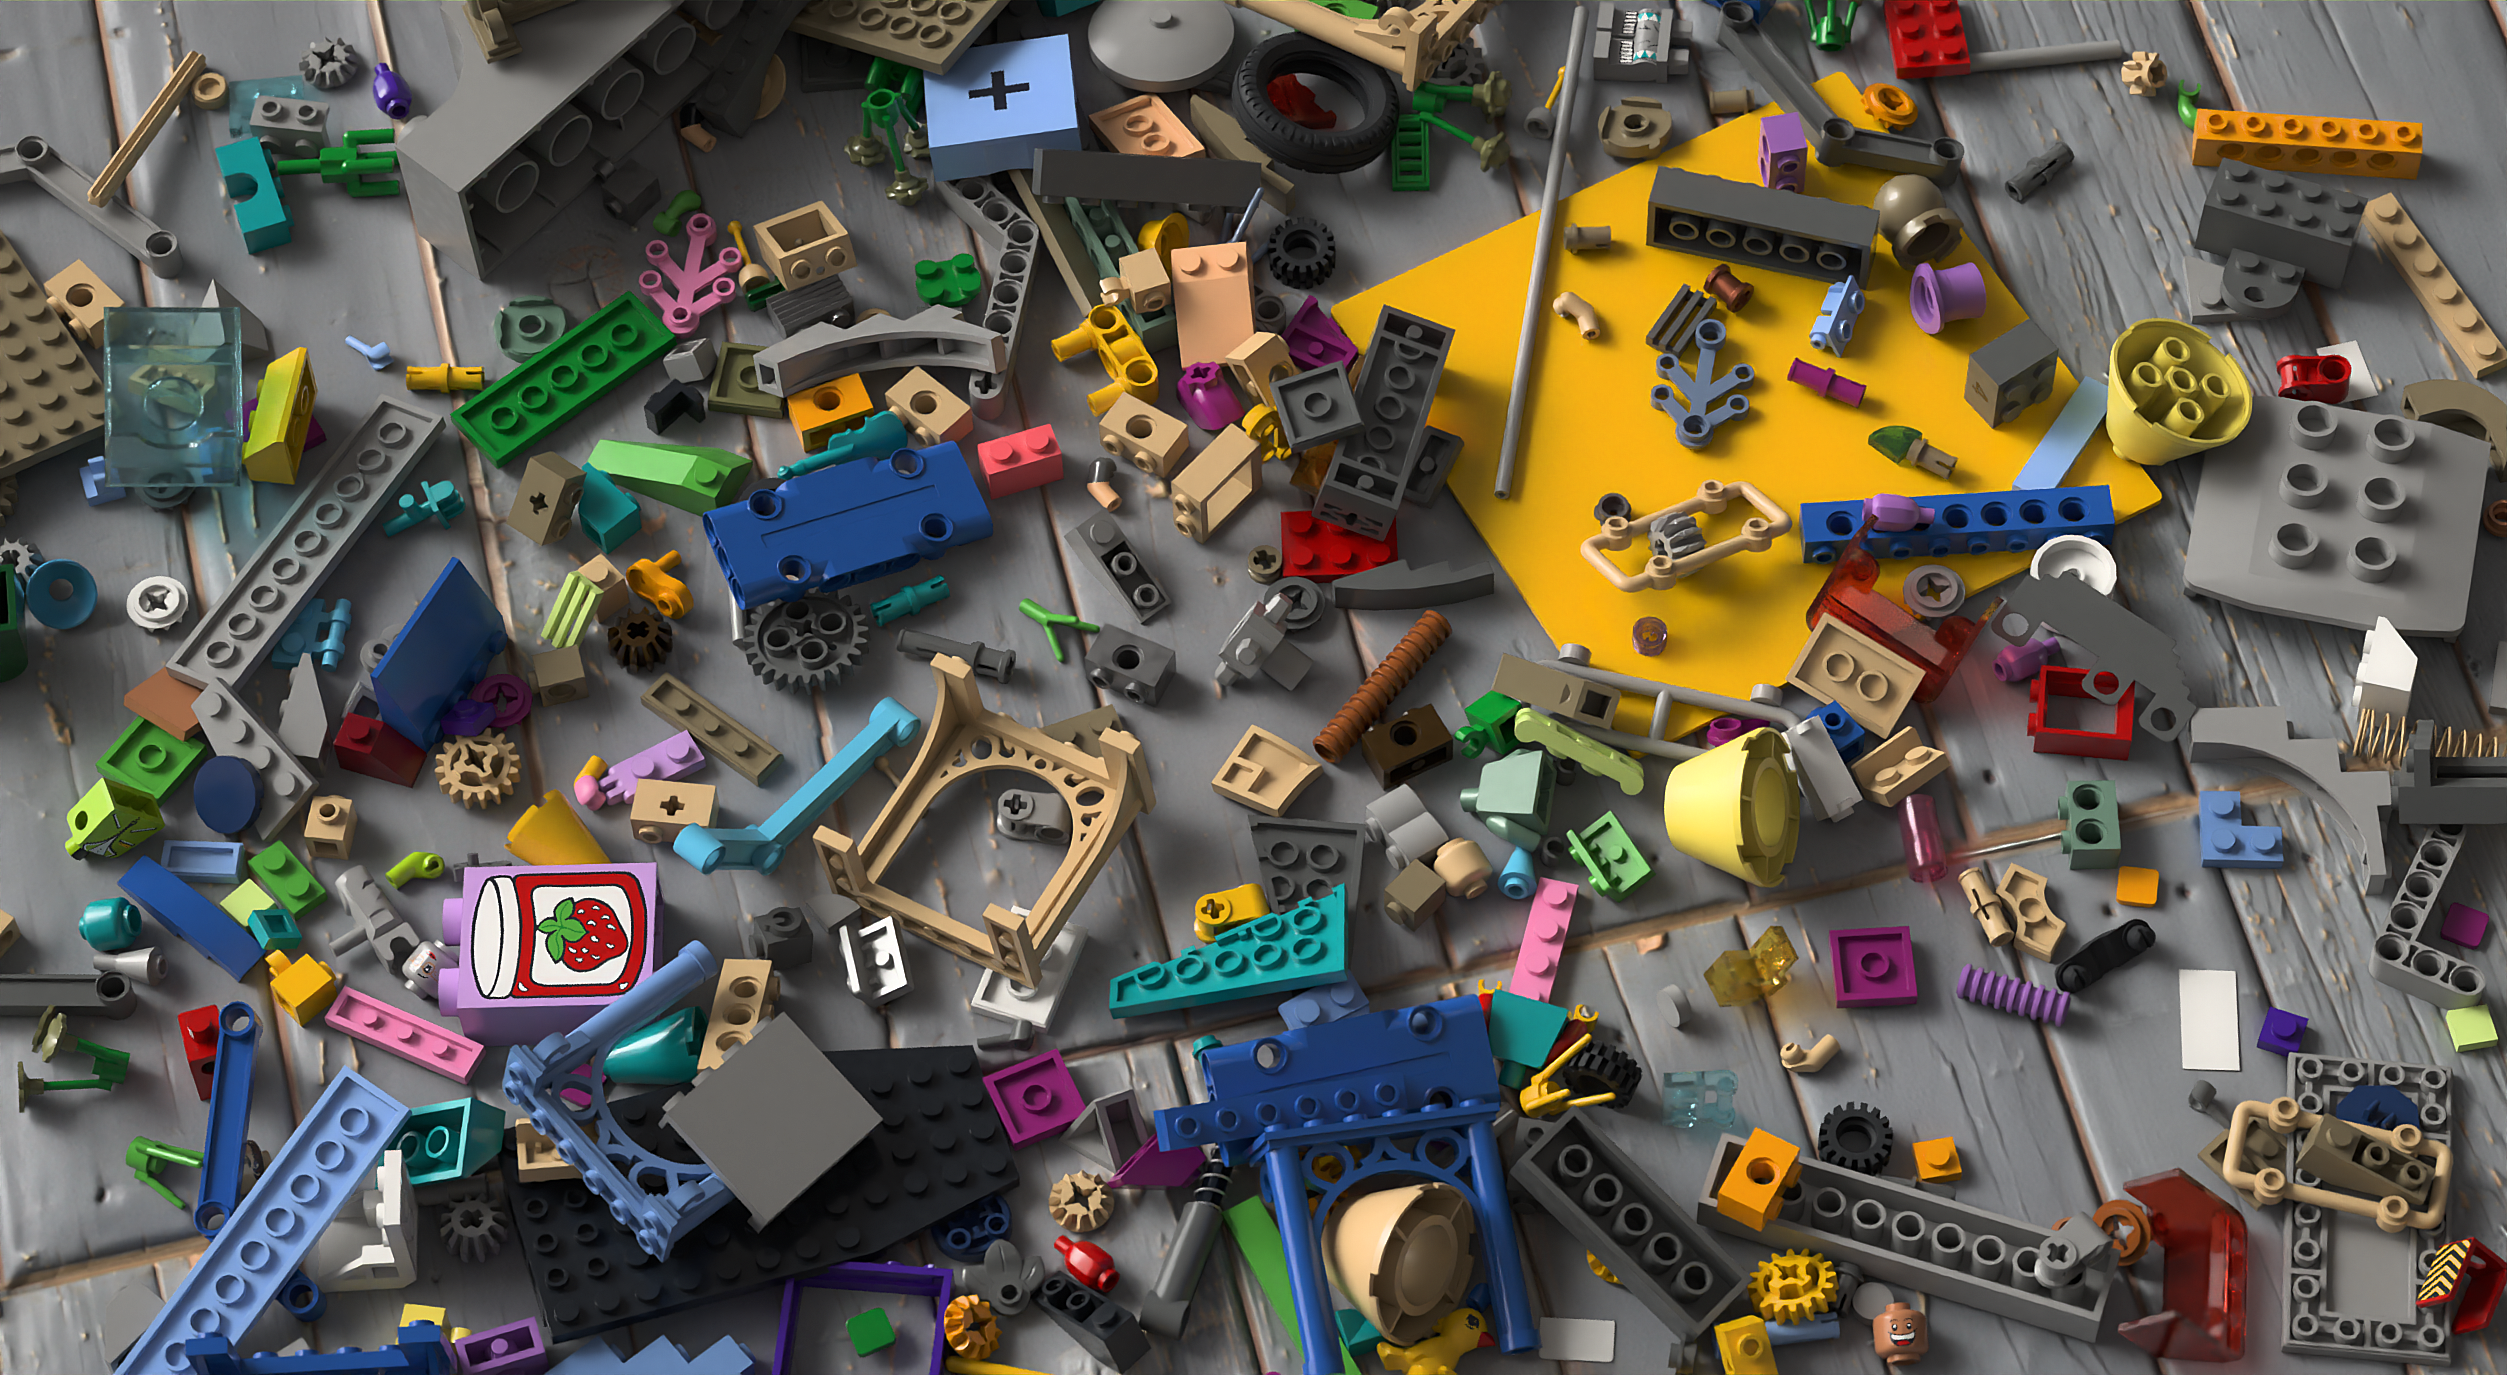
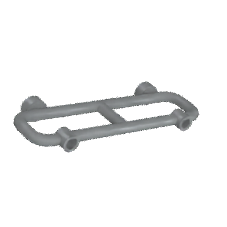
[1516,643,1802,770]

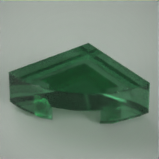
[1868,425,1923,465]

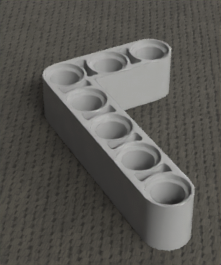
[2368,824,2486,1011]

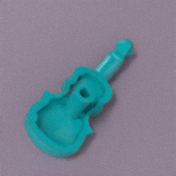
[777,411,908,480]

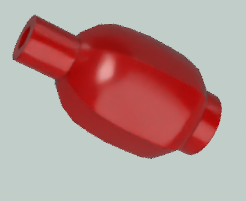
[1054,1235,1120,1292]

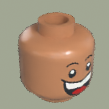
[1872,1303,1929,1366]

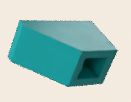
[578,462,642,555]

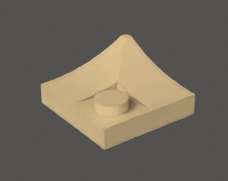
[1211,724,1324,817]

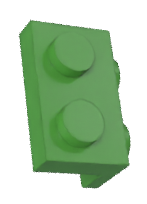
[1565,810,1656,903]

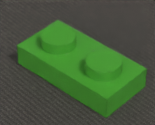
[248,839,328,921]

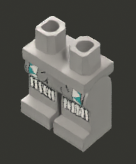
[1593,1,1693,84]

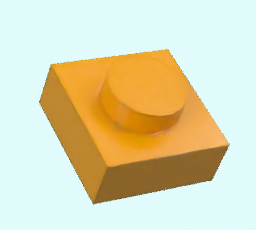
[1911,1136,1962,1184]

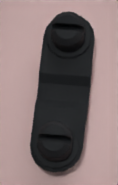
[2054,919,2156,994]

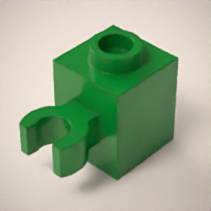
[1454,690,1523,760]

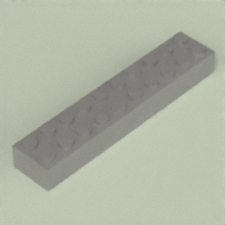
[1696,1132,2121,1343]

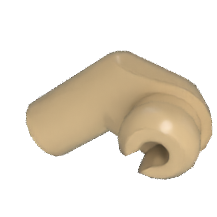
[1553,292,1600,340]
[1780,1034,1841,1072]

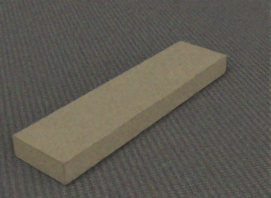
[640,671,784,787]

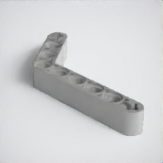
[931,165,1041,420]

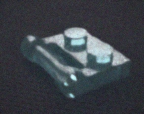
[229,75,305,139]
[1661,1070,1739,1130]

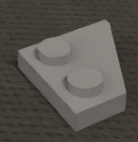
[2182,256,2265,324]

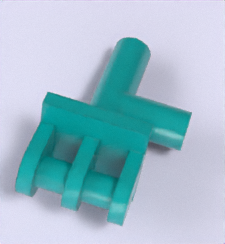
[382,481,466,537]

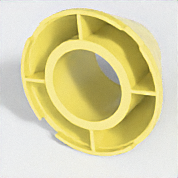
[1664,727,1800,888]

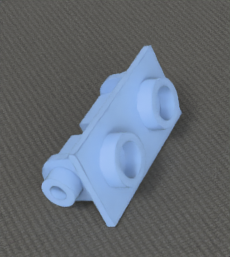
[1809,275,1865,358]

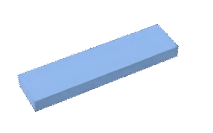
[2011,376,2108,491]

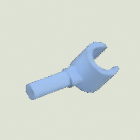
[345,336,394,371]

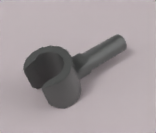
[977,1020,1036,1051]
[2188,1080,2232,1131]

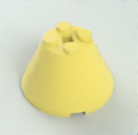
[2106,318,2252,466]

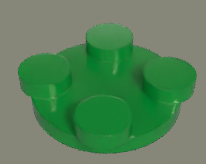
[915,253,982,307]

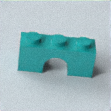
[215,136,295,255]

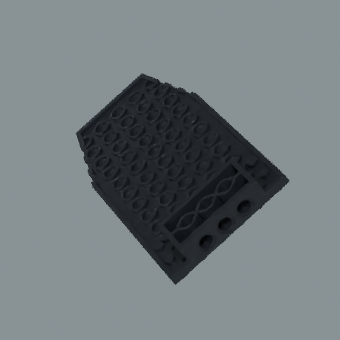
[496,1045,1020,1345]

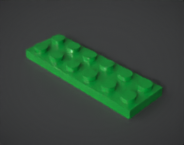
[450,290,677,470]

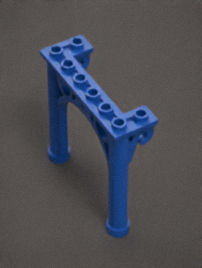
[1243,1099,1543,1375]

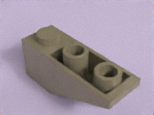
[1491,653,1622,730]
[2295,1113,2436,1205]

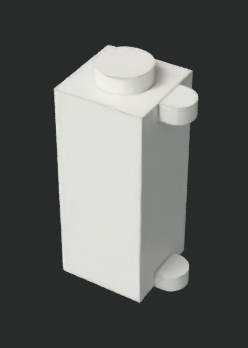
[1781,715,1863,823]

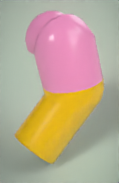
[574,755,608,811]

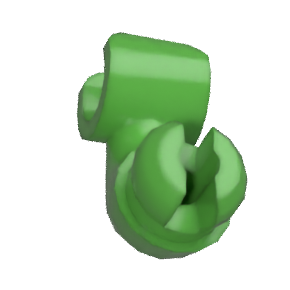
[2177,79,2201,131]
[652,189,701,237]

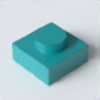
[247,909,303,950]

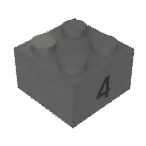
[1964,318,2059,429]

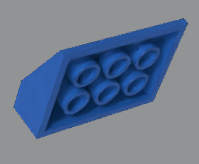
[370,557,508,754]

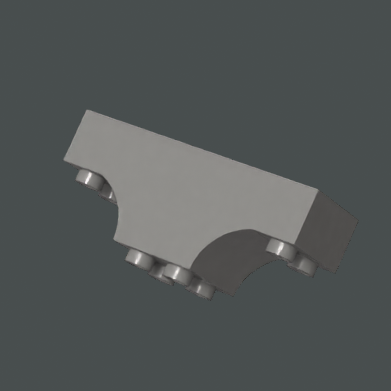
[395,0,759,281]

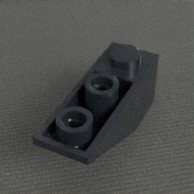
[1031,1270,1151,1375]

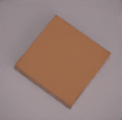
[123,667,204,742]

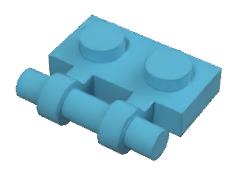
[271,598,352,672]

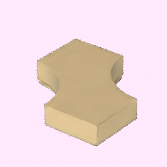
[1994,862,2068,963]

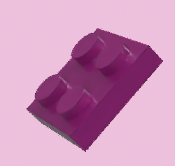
[1828,926,1918,1008]
[983,1048,1086,1151]

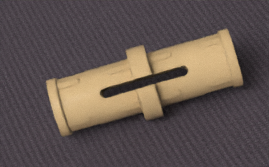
[1958,867,2015,947]

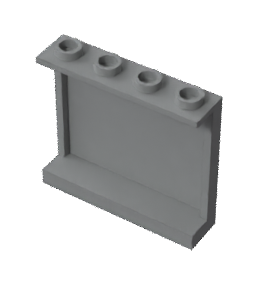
[658,1011,883,1233]

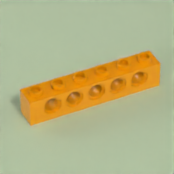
[2192,109,2422,180]

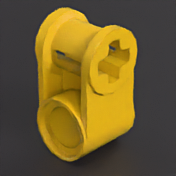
[1194,883,1270,944]

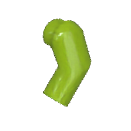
[385,852,445,890]

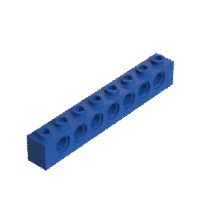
[1798,485,2115,564]

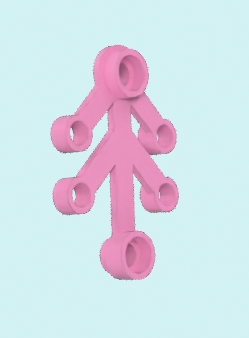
[639,213,743,339]

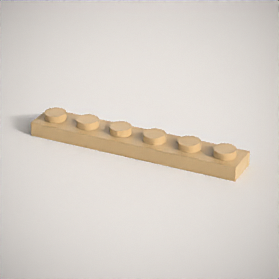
[2363,192,2507,379]

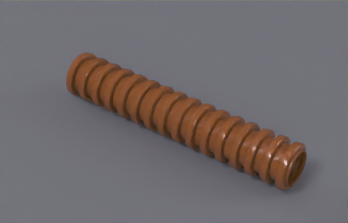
[1313,610,1452,764]

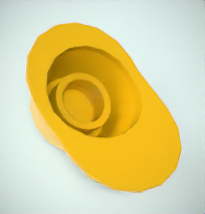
[1135,212,1190,285]

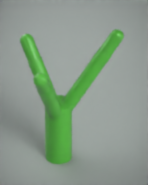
[1019,598,1100,662]

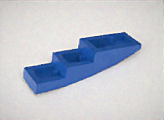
[117,854,267,982]

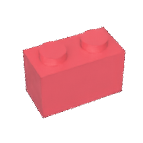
[977,423,1064,500]

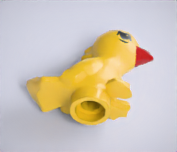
[1377,1308,1496,1375]

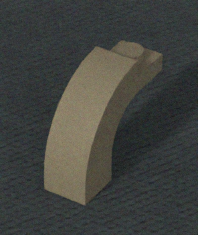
[2400,379,2507,483]

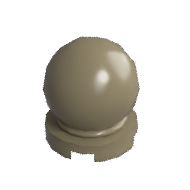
[1873,174,1964,271]

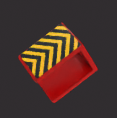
[2416,1237,2507,1335]

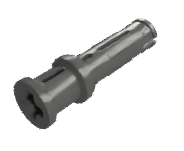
[897,627,1016,684]

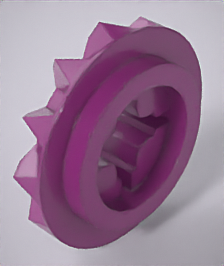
[470,674,533,732]

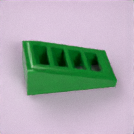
[1391,114,1430,191]

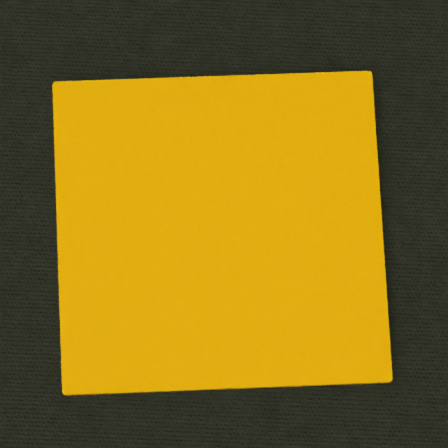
[1331,72,2162,759]

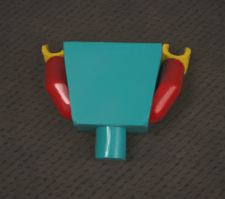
[1478,979,1599,1090]

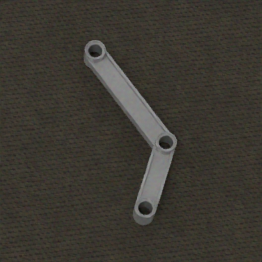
[0,134,184,279]

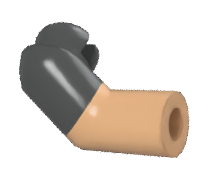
[1087,457,1122,512]

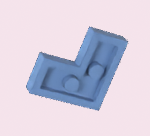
[2198,791,2283,869]

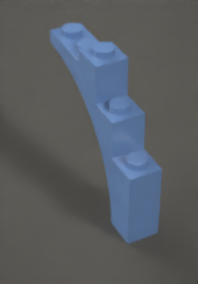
[544,1334,757,1375]

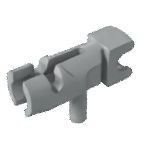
[328,865,421,975]

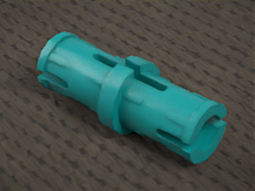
[870,574,950,627]

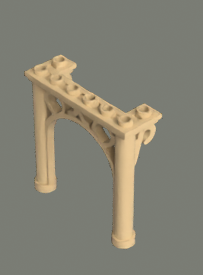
[1223,0,1503,92]

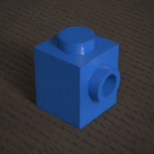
[1805,700,1865,764]

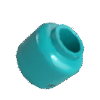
[79,897,142,951]

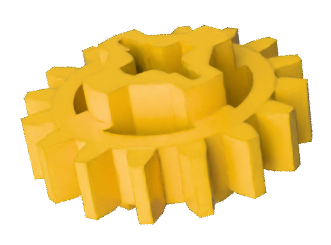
[1747,1248,1839,1326]

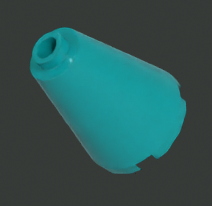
[603,1006,709,1085]

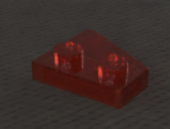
[1267,74,1337,130]

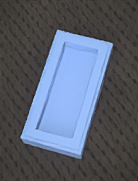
[161,840,245,884]

